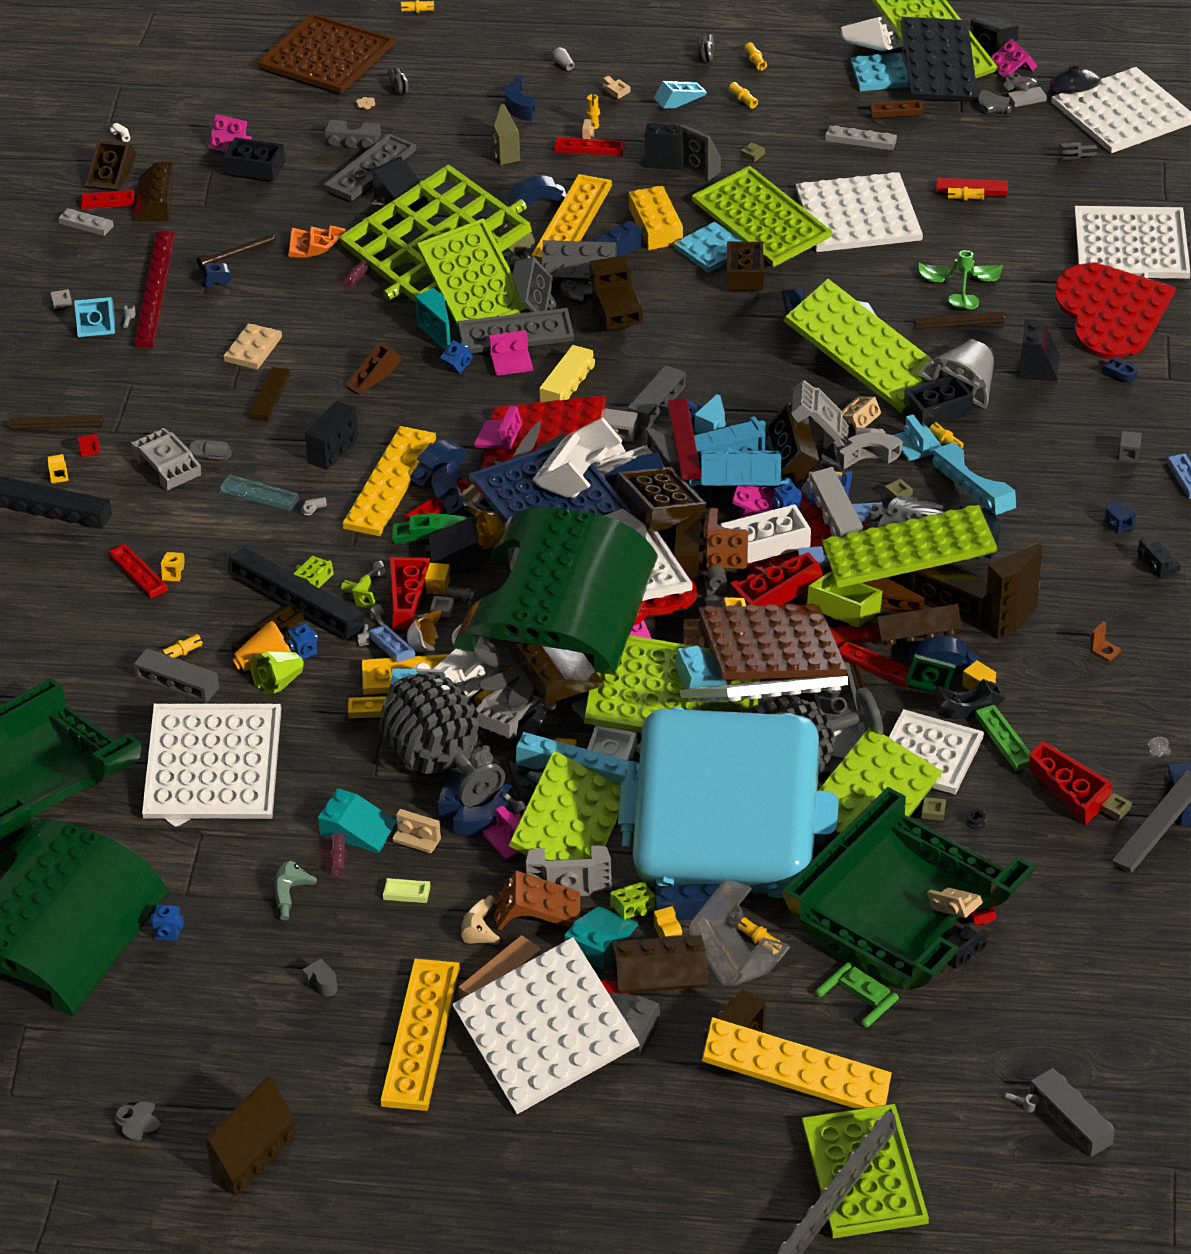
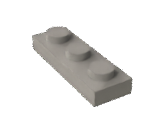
[58,208,114,236]

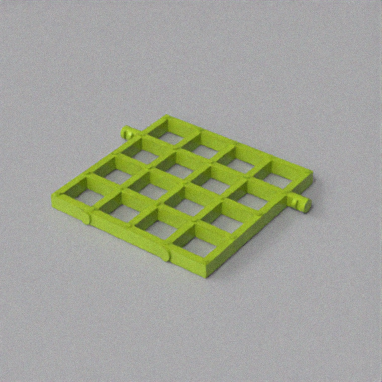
[339,164,532,301]

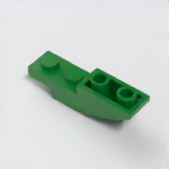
[392,514,467,544]

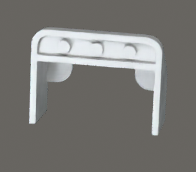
[533,417,622,498]

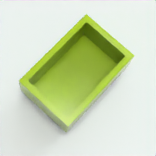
[807,571,883,627]

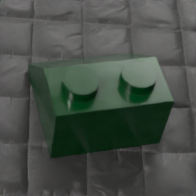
[904,653,956,692]

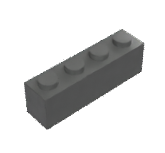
[627,365,686,428]
[134,648,219,703]
[1030,1068,1115,1157]

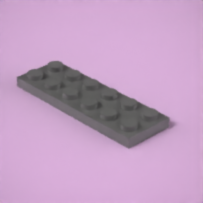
[324,134,416,201]
[458,308,574,353]

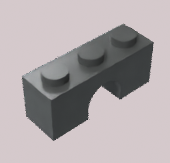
[325,120,381,149]

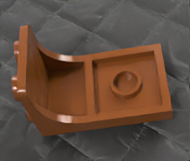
[703,508,748,569]
[494,871,580,930]

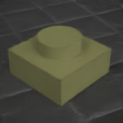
[741,142,765,162]
[885,479,913,499]
[1101,793,1132,821]
[922,797,946,821]

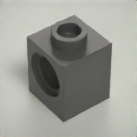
[1119,431,1142,463]

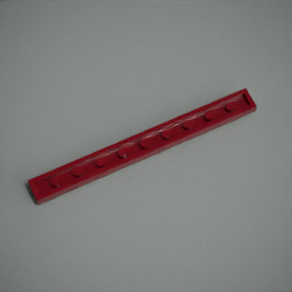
[135,230,175,348]

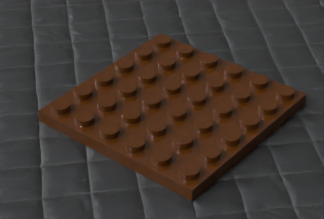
[257,13,395,94]
[698,603,847,680]

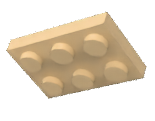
[224,323,282,370]

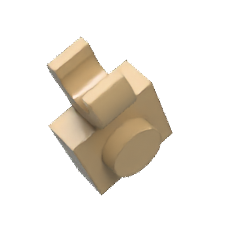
[602,76,630,99]

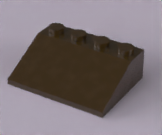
[615,467,706,532]
[984,543,1043,639]
[866,604,962,646]
[511,641,604,704]
[206,1076,296,1196]

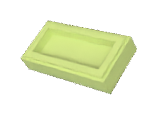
[383,878,431,903]

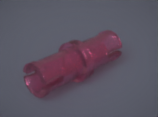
[343,260,370,288]
[330,833,347,876]

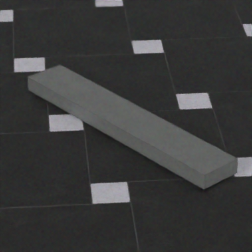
[1112,770,1191,873]

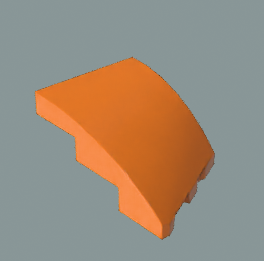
[288,225,346,257]

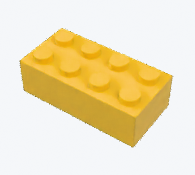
[629,186,683,250]

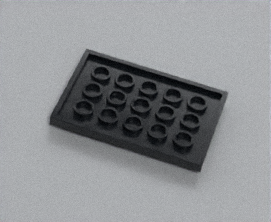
[900,16,978,101]

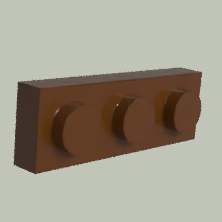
[870,100,924,119]

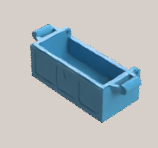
[694,416,766,468]
[689,451,792,486]

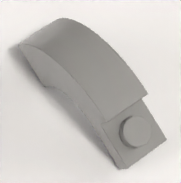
[839,433,903,469]

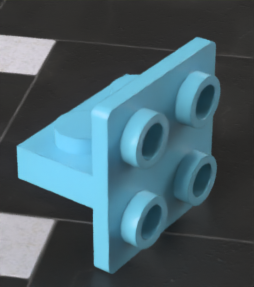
[892,415,942,461]

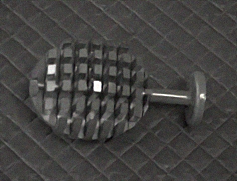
[379,672,505,807]
[745,687,883,775]

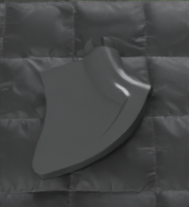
[978,90,1012,114]

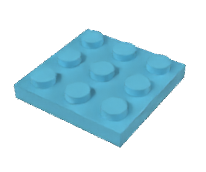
[851,53,909,91]
[674,222,742,273]

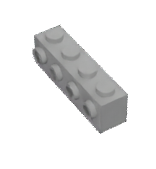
[808,467,863,537]

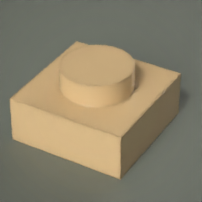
[582,119,595,139]

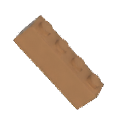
[459,935,542,999]

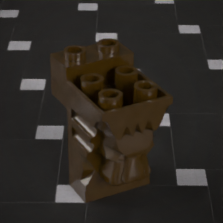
[589,255,643,331]

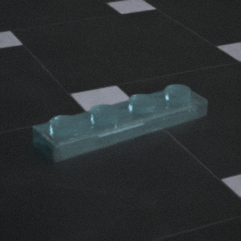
[220,475,299,511]

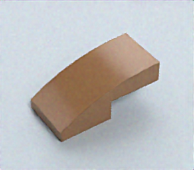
[684,619,704,648]

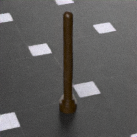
[197,235,276,271]

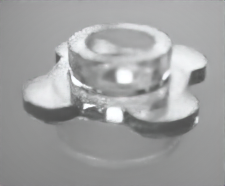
[1148,736,1171,756]
[472,745,493,768]

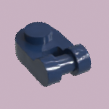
[1101,357,1137,382]

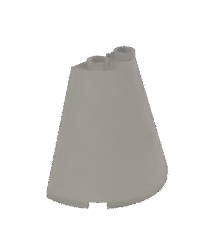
[918,339,994,409]

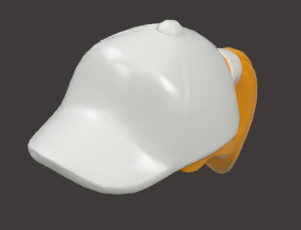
[407,610,442,652]

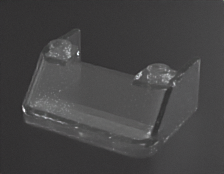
[689,879,790,987]

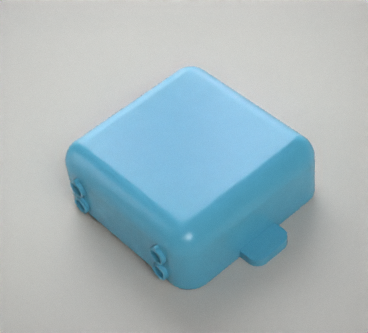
[618,707,838,898]

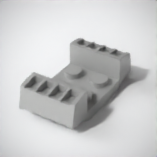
[791,380,849,454]
[130,428,201,491]
[476,684,546,739]
[526,846,612,896]

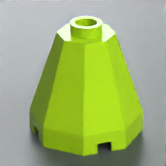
[250,652,304,695]

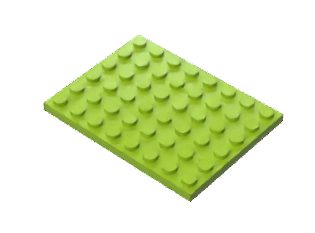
[584,635,760,733]

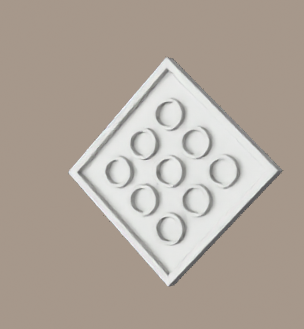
[889,709,984,795]

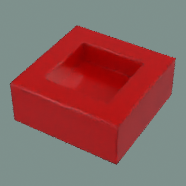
[78,434,100,457]
[970,907,997,926]

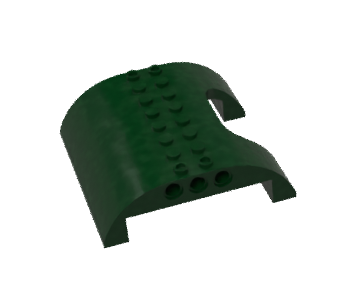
[453,507,658,675]
[0,678,141,840]
[782,787,1036,989]
[0,819,168,1016]

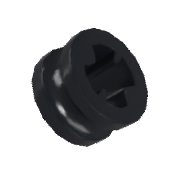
[966,809,986,829]

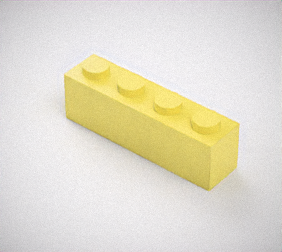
[539,345,595,402]

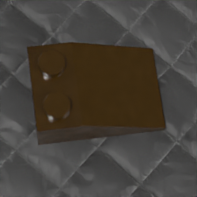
[85,140,137,191]
[727,241,764,291]

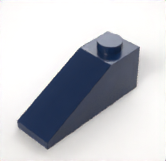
[604,452,663,491]
[438,772,466,822]

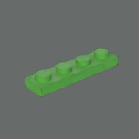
[975,704,1030,771]

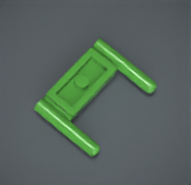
[815,962,899,1028]

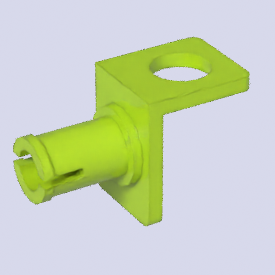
[341,575,376,609]

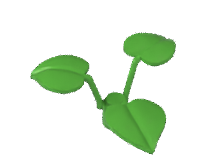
[918,250,1003,309]

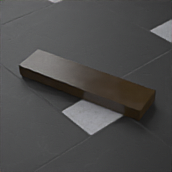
[250,367,290,421]
[231,605,306,651]

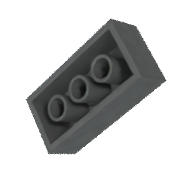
[542,240,617,281]

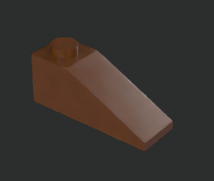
[346,341,402,395]
[865,578,924,613]

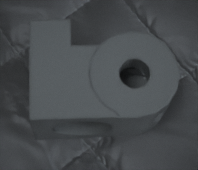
[704,565,727,597]
[303,959,338,997]

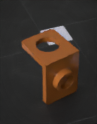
[1090,621,1121,662]

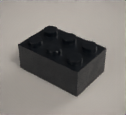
[223,137,286,181]
[904,375,974,427]
[305,401,359,470]

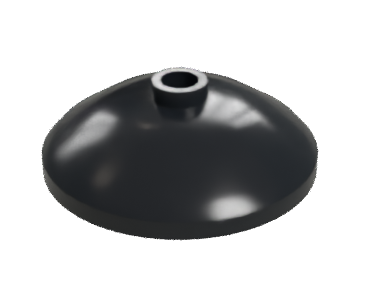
[1050,66,1101,93]

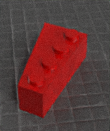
[731,552,823,606]
[389,557,430,630]
[1029,741,1112,826]

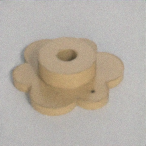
[356,97,375,109]

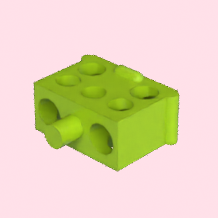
[294,556,334,588]
[610,882,656,919]

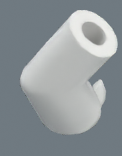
[110,123,130,142]

